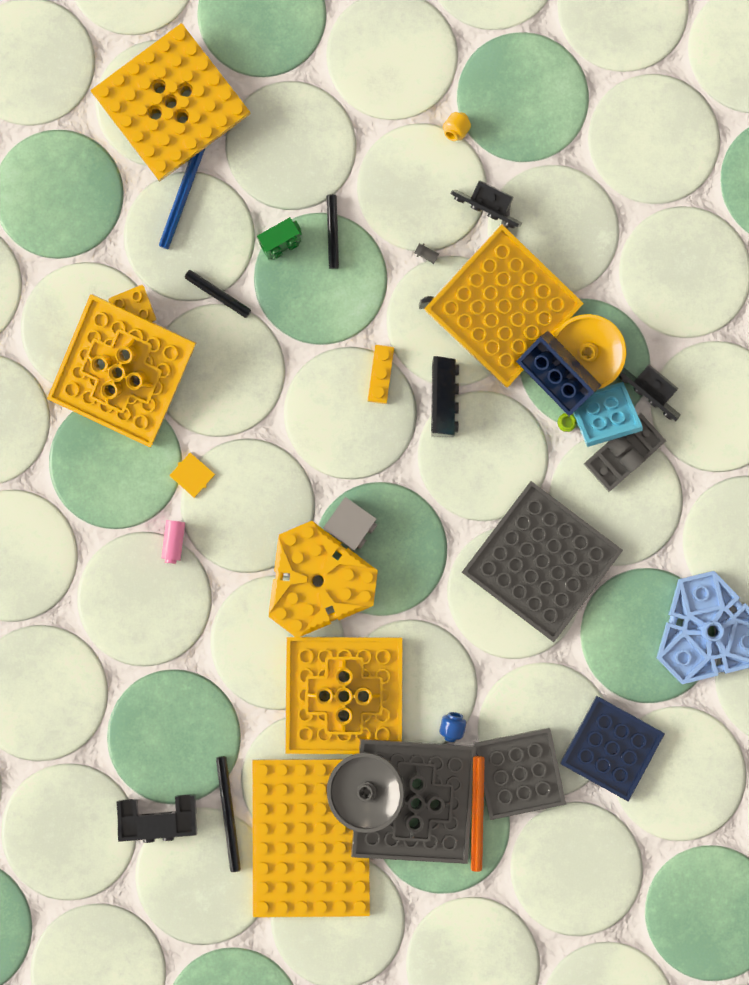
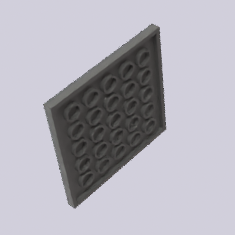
[461,481,623,642]

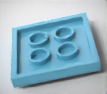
[573,382,643,447]

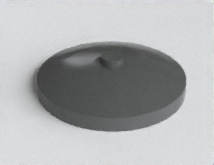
[327,752,405,833]

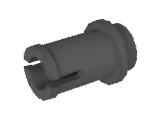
[414,243,439,264]

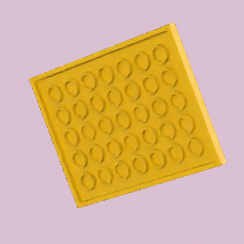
[252,759,370,917]

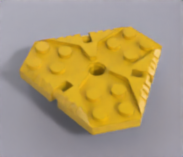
[268,521,378,638]

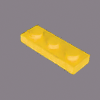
[368,345,394,404]

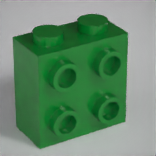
[257,217,302,260]

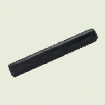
[327,194,339,269]
[185,270,251,318]

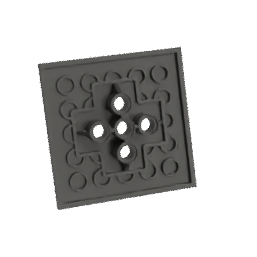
[351,739,476,864]

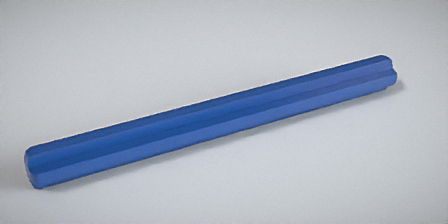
[159,148,205,249]

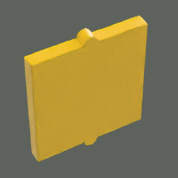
[169,452,215,498]

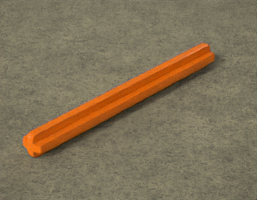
[471,756,485,872]

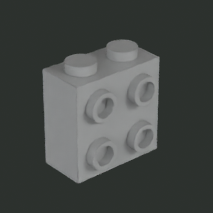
[323,497,377,551]

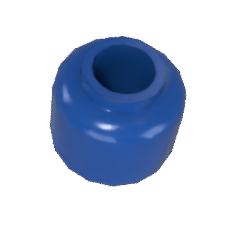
[439,712,467,742]

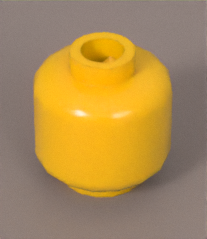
[443,112,471,141]

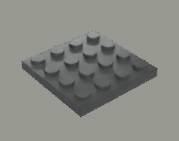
[474,728,566,820]

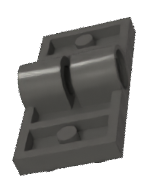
[584,413,666,492]

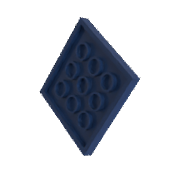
[560,696,665,802]

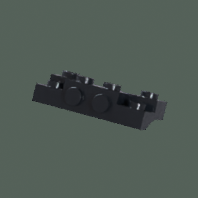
[116,794,197,843]

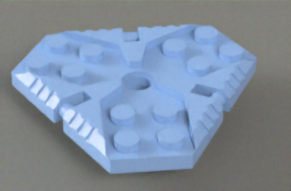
[656,571,749,684]

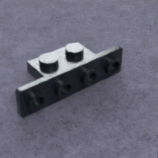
[450,180,522,229]
[619,364,681,421]

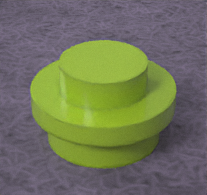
[557,413,577,432]

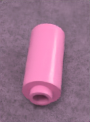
[161,520,185,564]

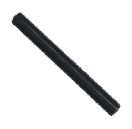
[216,756,241,872]

